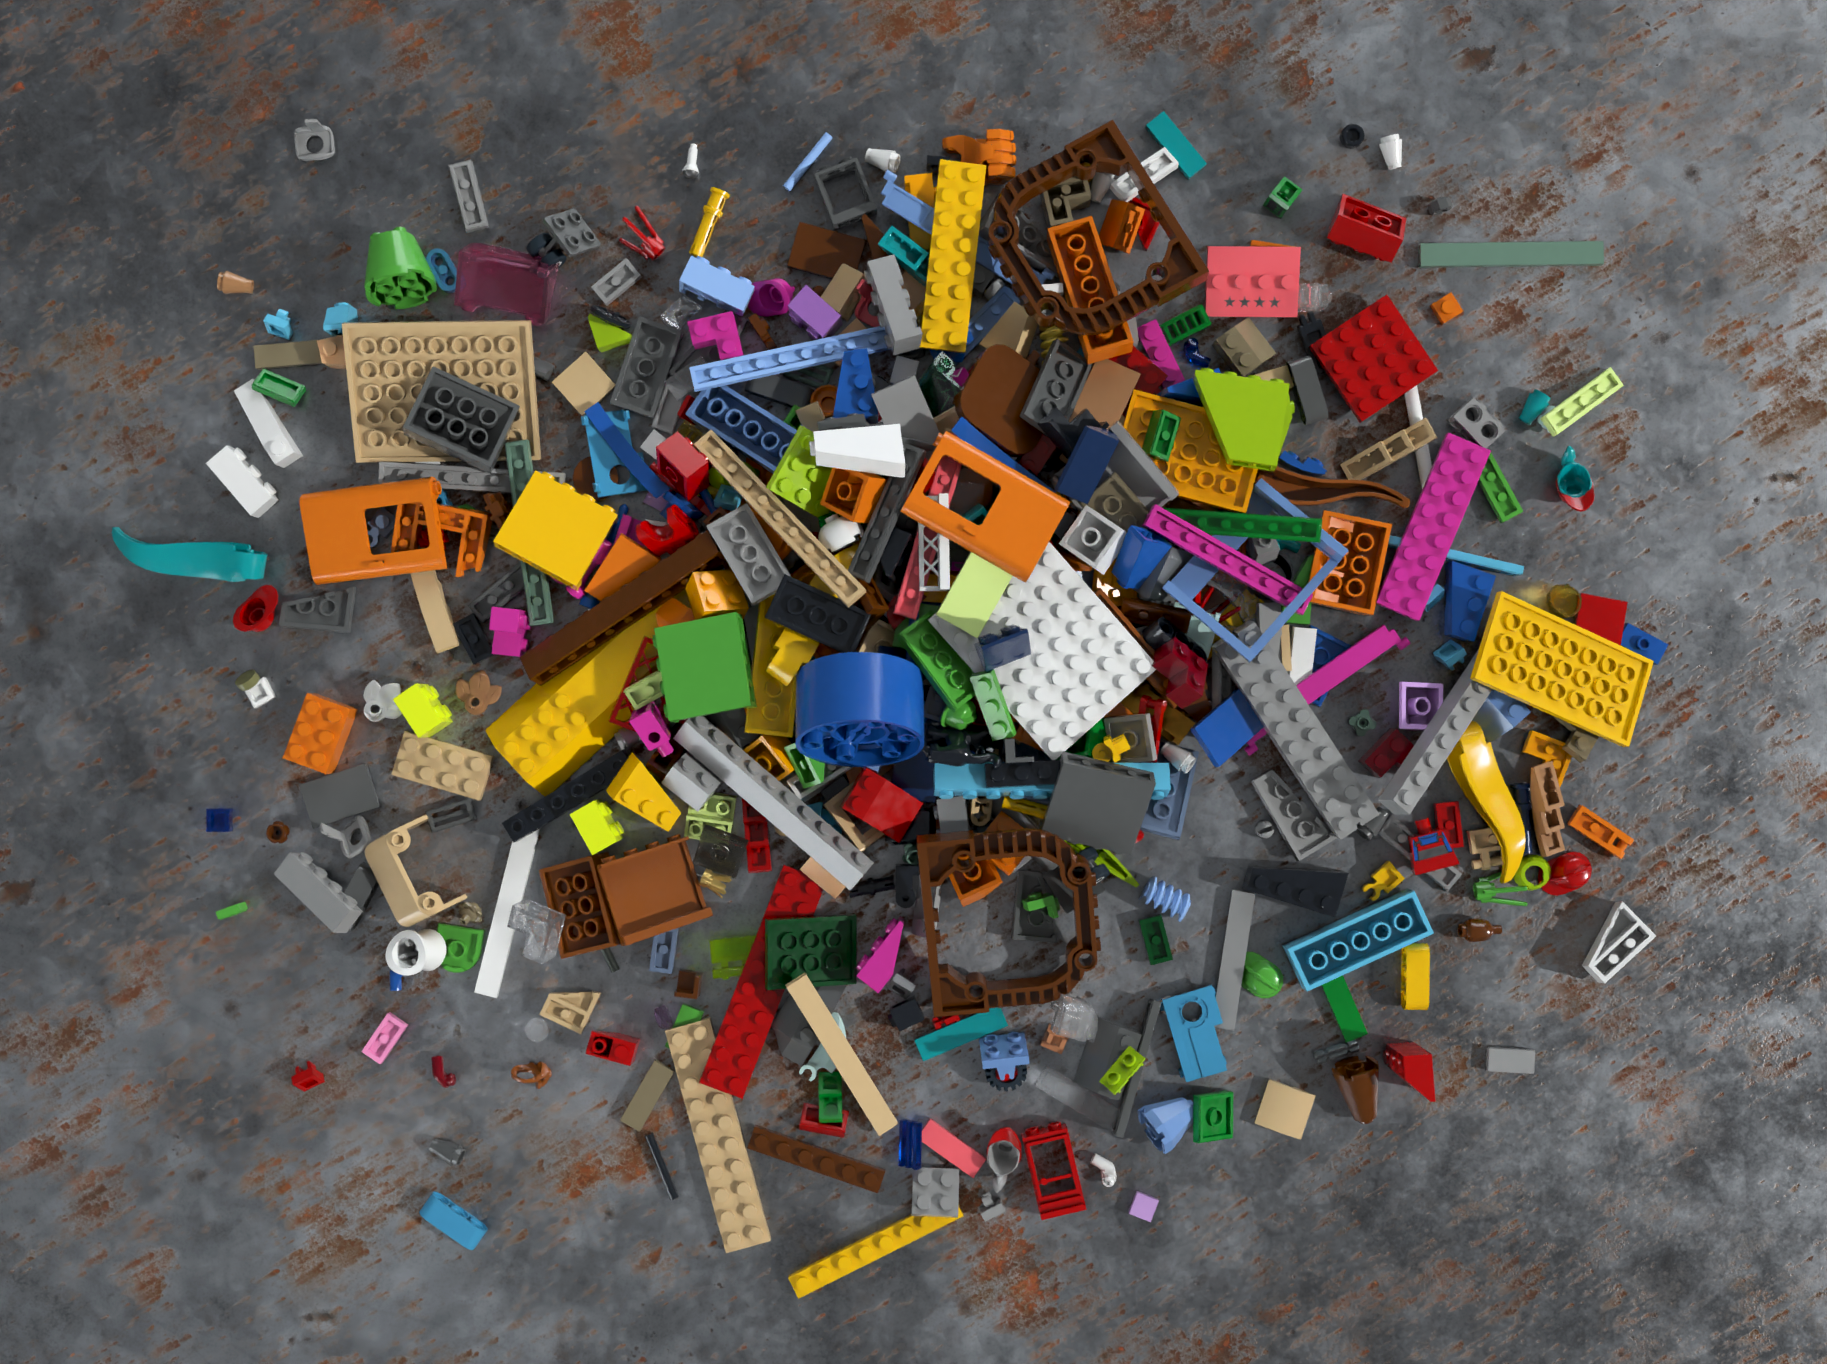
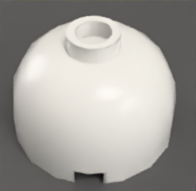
[818,513,865,552]

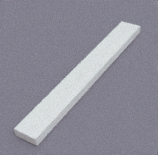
[474,828,541,998]

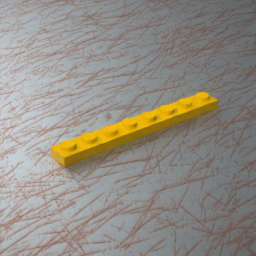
[788,1204,964,1299]

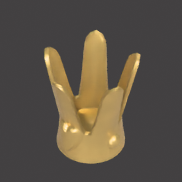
[696,868,732,898]

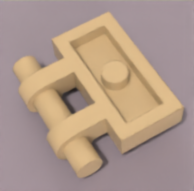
[1466,827,1503,870]

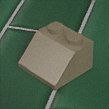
[1212,317,1276,377]

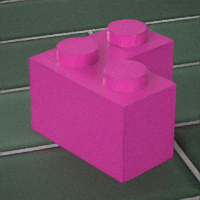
[687,311,744,360]
[489,607,531,657]

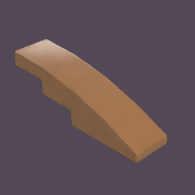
[1530,761,1565,857]

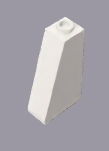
[809,424,905,477]

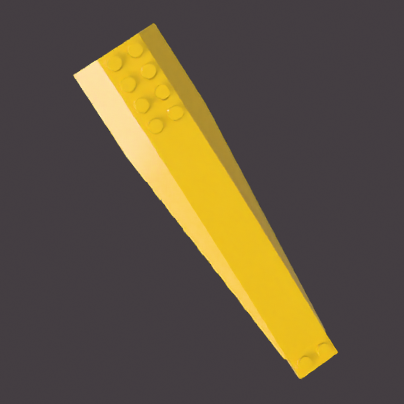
[485,561,731,796]

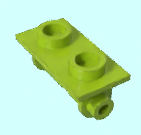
[1099,1046,1146,1095]

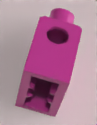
[629,701,674,757]

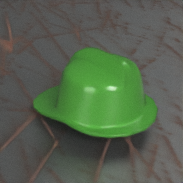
[940,700,977,730]
[1241,952,1283,998]

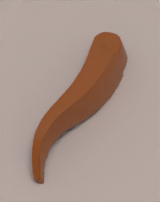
[1252,466,1410,508]

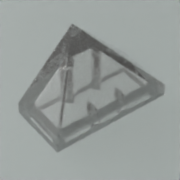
[660,295,703,330]

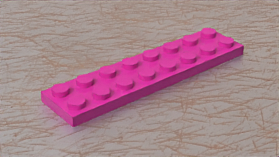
[1376,432,1491,621]

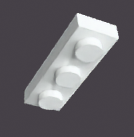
[1110,147,1179,202]

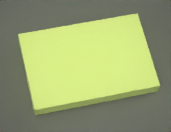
[935,552,1012,638]

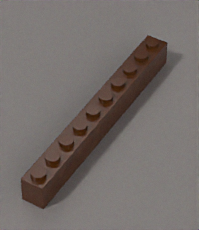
[519,530,726,686]

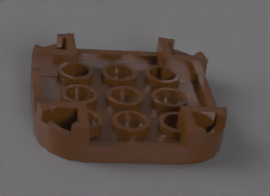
[952,344,1043,457]

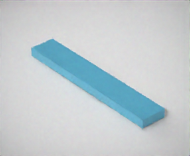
[1388,535,1524,577]

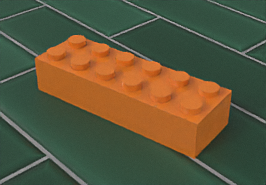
[1047,216,1134,365]

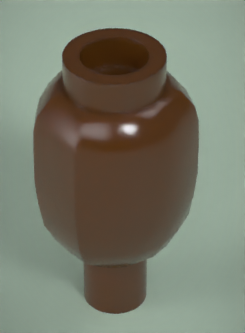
[1458,919,1502,942]

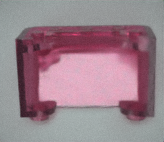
[454,243,559,326]

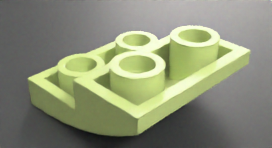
[684,792,737,844]

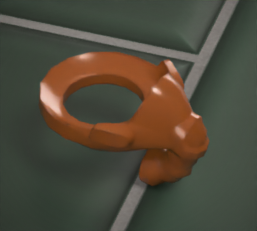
[511,1061,552,1089]

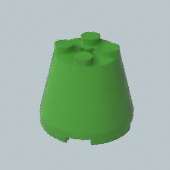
[364,227,437,309]

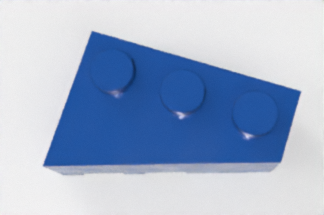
[1444,561,1496,643]

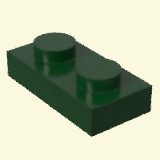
[1138,914,1173,965]

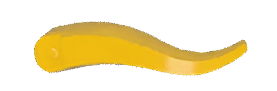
[766,544,859,686]
[1447,721,1526,884]

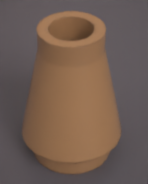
[217,271,254,294]

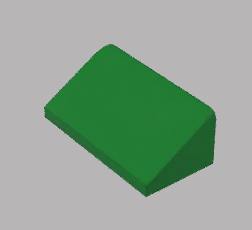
[1142,409,1181,462]

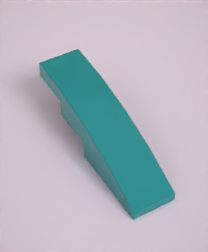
[878,226,929,287]

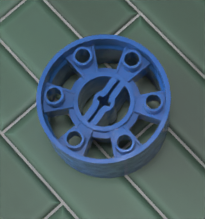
[795,652,924,767]

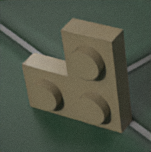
[1554,717,1599,763]

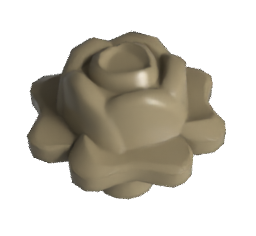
[458,902,482,925]

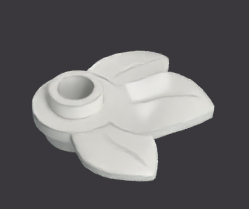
[363,680,402,722]

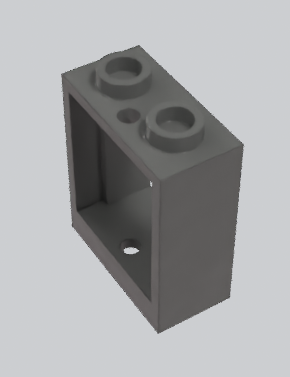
[814,157,877,231]

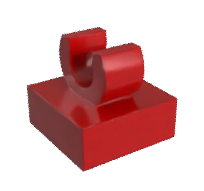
[291,1061,325,1092]

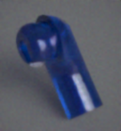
[1183,337,1211,368]

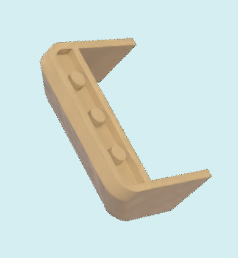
[365,815,467,927]

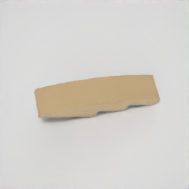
[1340,418,1438,480]
[410,570,459,653]

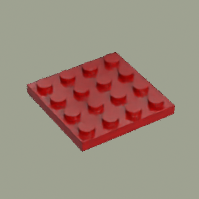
[1309,294,1438,423]

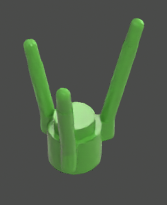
[1473,871,1528,906]

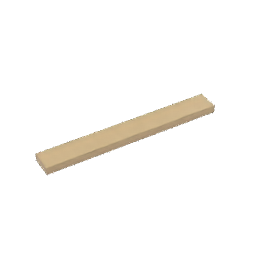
[785,972,899,1136]

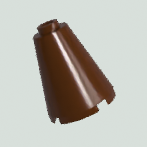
[1331,1056,1379,1124]

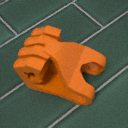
[942,129,1016,185]

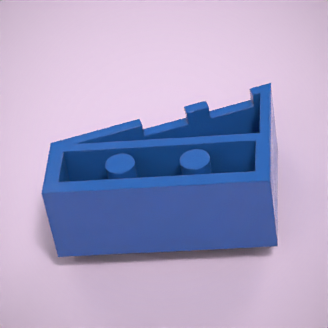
[833,348,879,424]

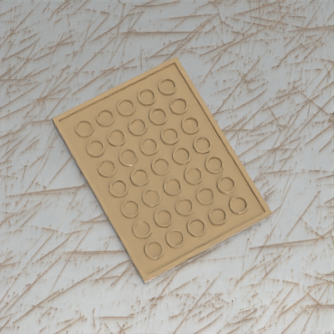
[342,320,541,463]

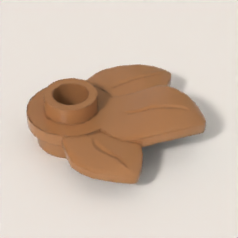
[456,670,502,715]

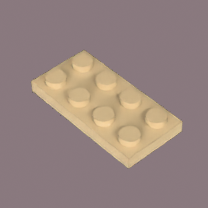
[391,731,495,801]

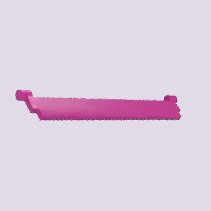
[1244,624,1411,756]

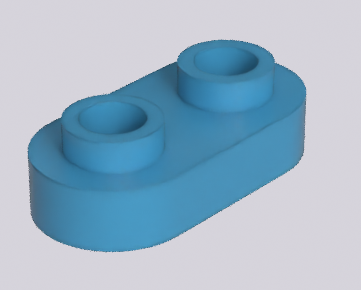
[426,248,462,293]

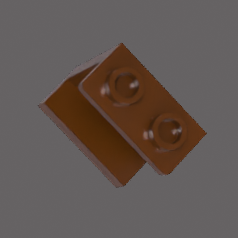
[838,577,889,639]

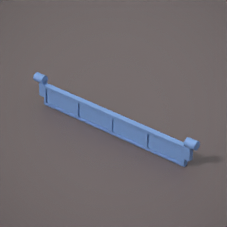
[881,170,1055,285]

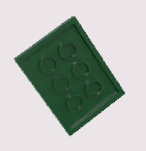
[765,914,857,990]

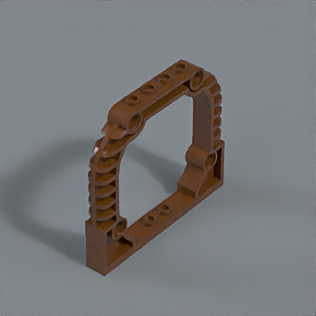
[988,120,1209,336]
[917,828,1101,1017]

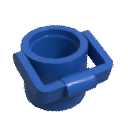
[660,490,702,520]

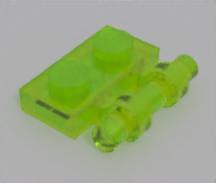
[709,934,755,980]

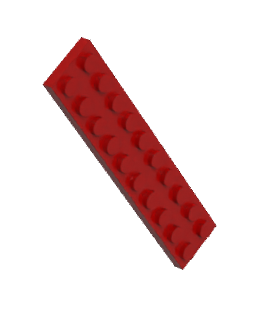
[699,864,823,1099]

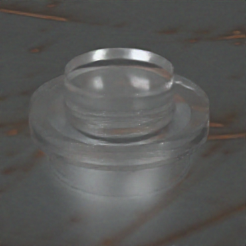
[525,1018,549,1042]

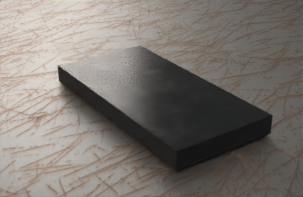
[765,574,871,653]

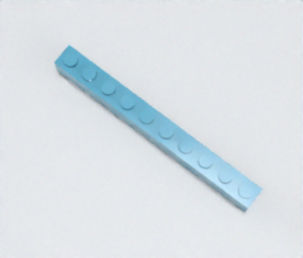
[933,762,1171,800]

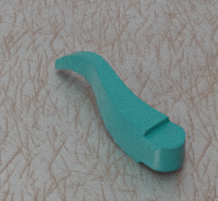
[112,527,268,582]

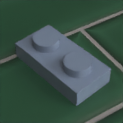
[649,928,679,974]

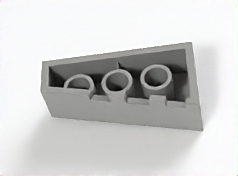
[864,254,923,355]

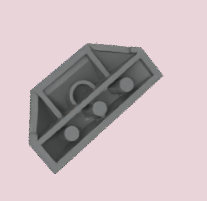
[772,985,847,1066]

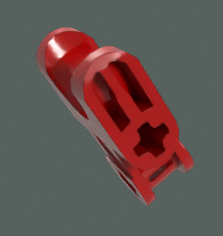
[636,504,699,557]

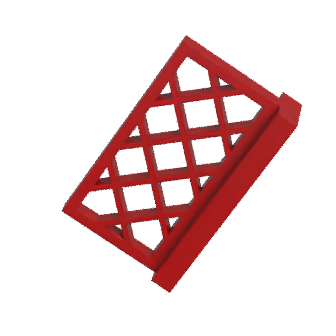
[608,636,670,735]

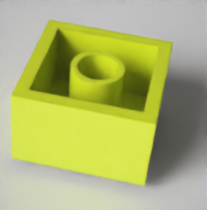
[393,683,453,738]
[570,799,624,855]

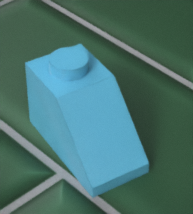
[323,302,358,337]

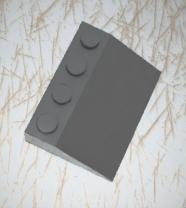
[403,366,520,474]

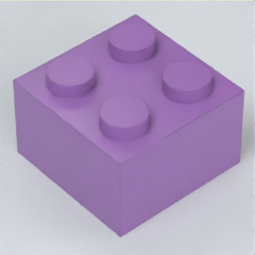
[787,285,843,340]

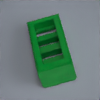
[1159,304,1211,346]

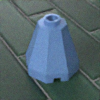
[1137,1097,1193,1154]

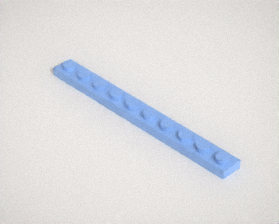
[689,321,918,392]

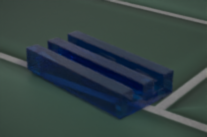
[899,1119,922,1170]

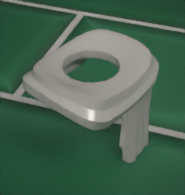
[294,119,335,161]
[319,815,371,858]

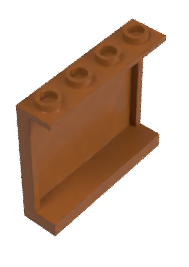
[596,834,713,946]

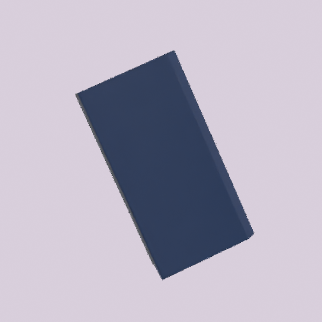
[1054,425,1119,504]

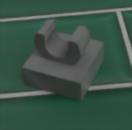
[887,968,916,999]

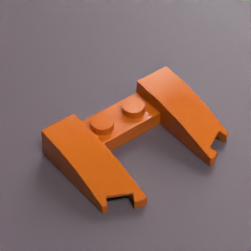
[391,502,492,577]

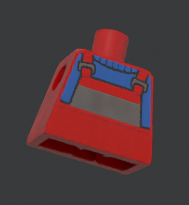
[1408,818,1459,875]

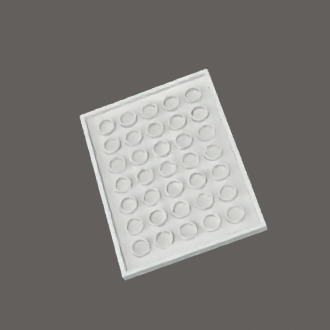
[928,542,1156,760]

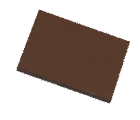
[787,222,866,279]

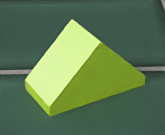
[588,314,632,353]

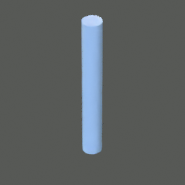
[783,132,832,192]

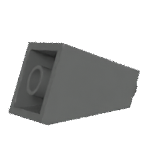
[1131,538,1194,604]

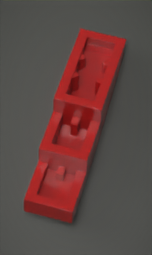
[742,798,772,873]

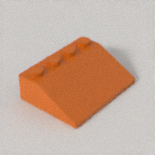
[1308,510,1392,616]

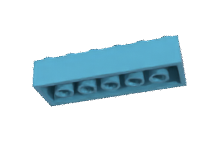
[1283,888,1434,991]

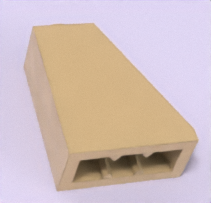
[979,302,1038,359]

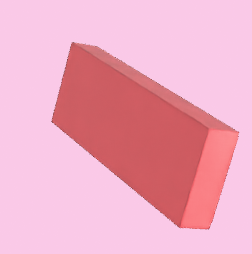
[917,1118,987,1178]

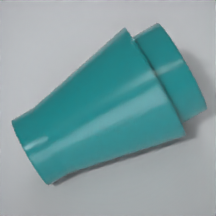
[1518,389,1551,425]

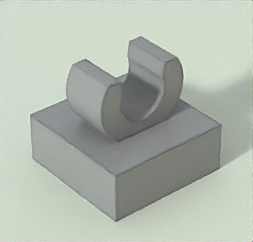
[980,1191,1005,1222]

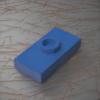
[1621,623,1669,665]

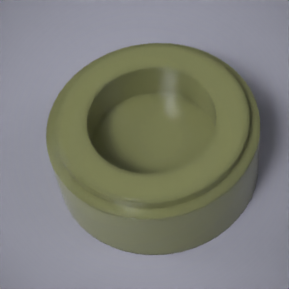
[235,669,260,691]

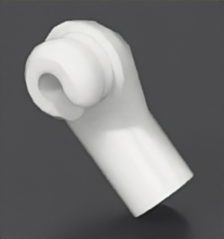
[1090,1153,1117,1187]

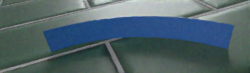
[584,402,670,499]
[951,416,1056,493]

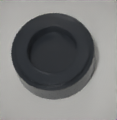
[1340,124,1365,149]

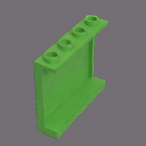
[653,612,757,723]

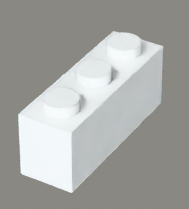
[206,445,279,518]

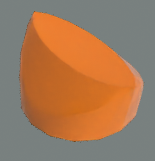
[810,385,838,418]

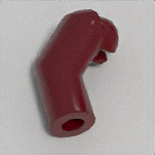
[431,1056,456,1088]

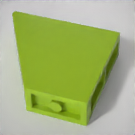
[1193,368,1290,472]

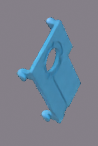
[581,409,648,498]
[1160,985,1227,1082]

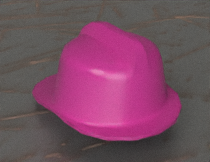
[747,278,795,317]

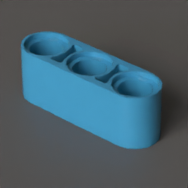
[419,1191,488,1250]

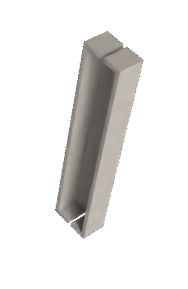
[1211,620,1379,840]

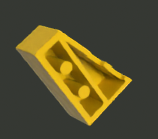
[606,753,681,832]

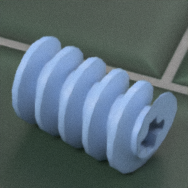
[1139,876,1191,922]

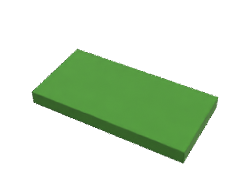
[896,610,976,713]

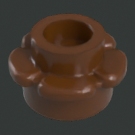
[266,821,290,844]

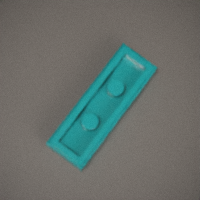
[1145,111,1207,180]

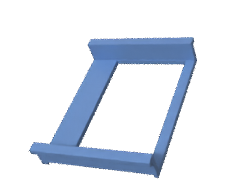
[1162,478,1349,663]

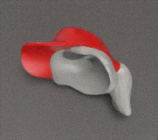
[986,1127,1021,1193]

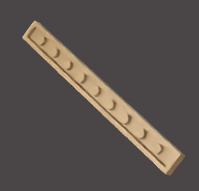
[694,429,866,608]

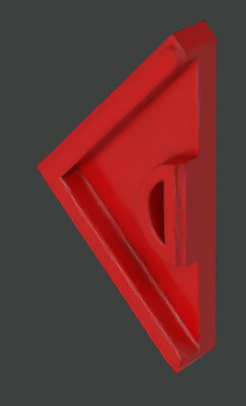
[1128,197,1160,251]

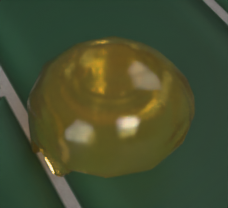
[1545,584,1582,619]

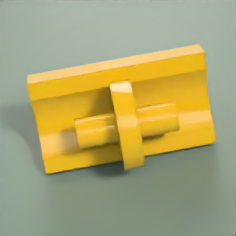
[1092,733,1130,763]

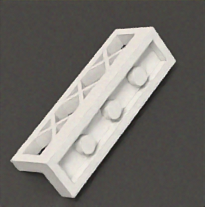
[918,493,950,591]

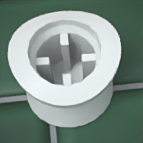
[385,929,446,976]

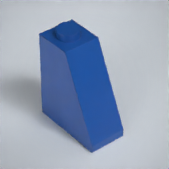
[1112,525,1172,590]

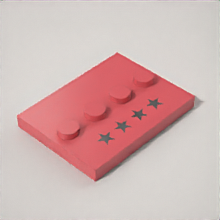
[1205,246,1301,317]

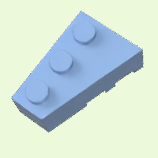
[679,256,755,316]

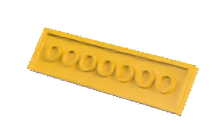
[920,159,986,353]

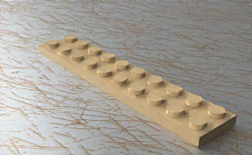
[665,1017,771,1253]

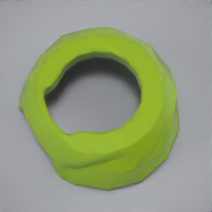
[1514,855,1551,891]

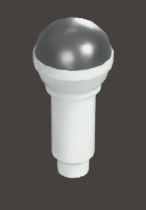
[683,144,699,179]

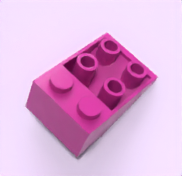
[856,916,904,993]

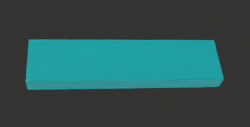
[914,1007,1008,1061]

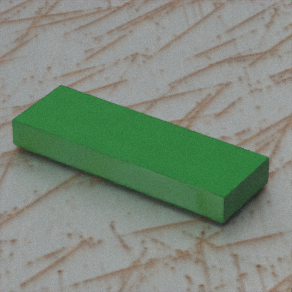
[1321,975,1368,1043]

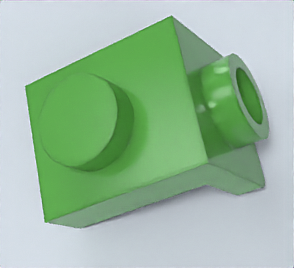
[1022,892,1060,918]

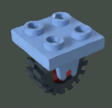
[979,1032,1030,1092]

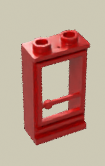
[1021,1121,1087,1220]

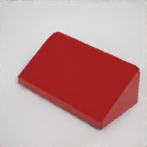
[799,1102,849,1138]

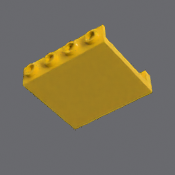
[493,470,618,591]

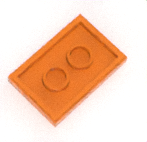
[584,533,661,601]

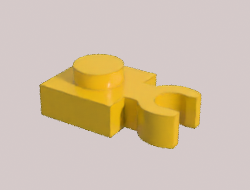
[1361,861,1405,901]

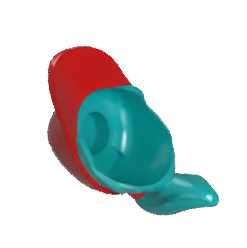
[1555,446,1595,512]

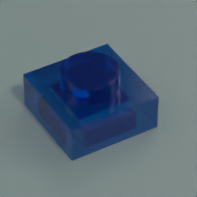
[206,808,233,832]

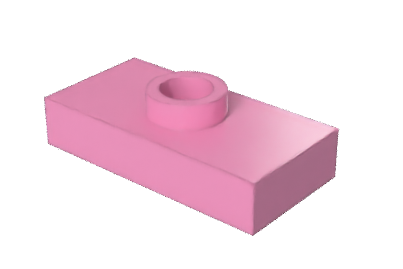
[361,1012,408,1065]

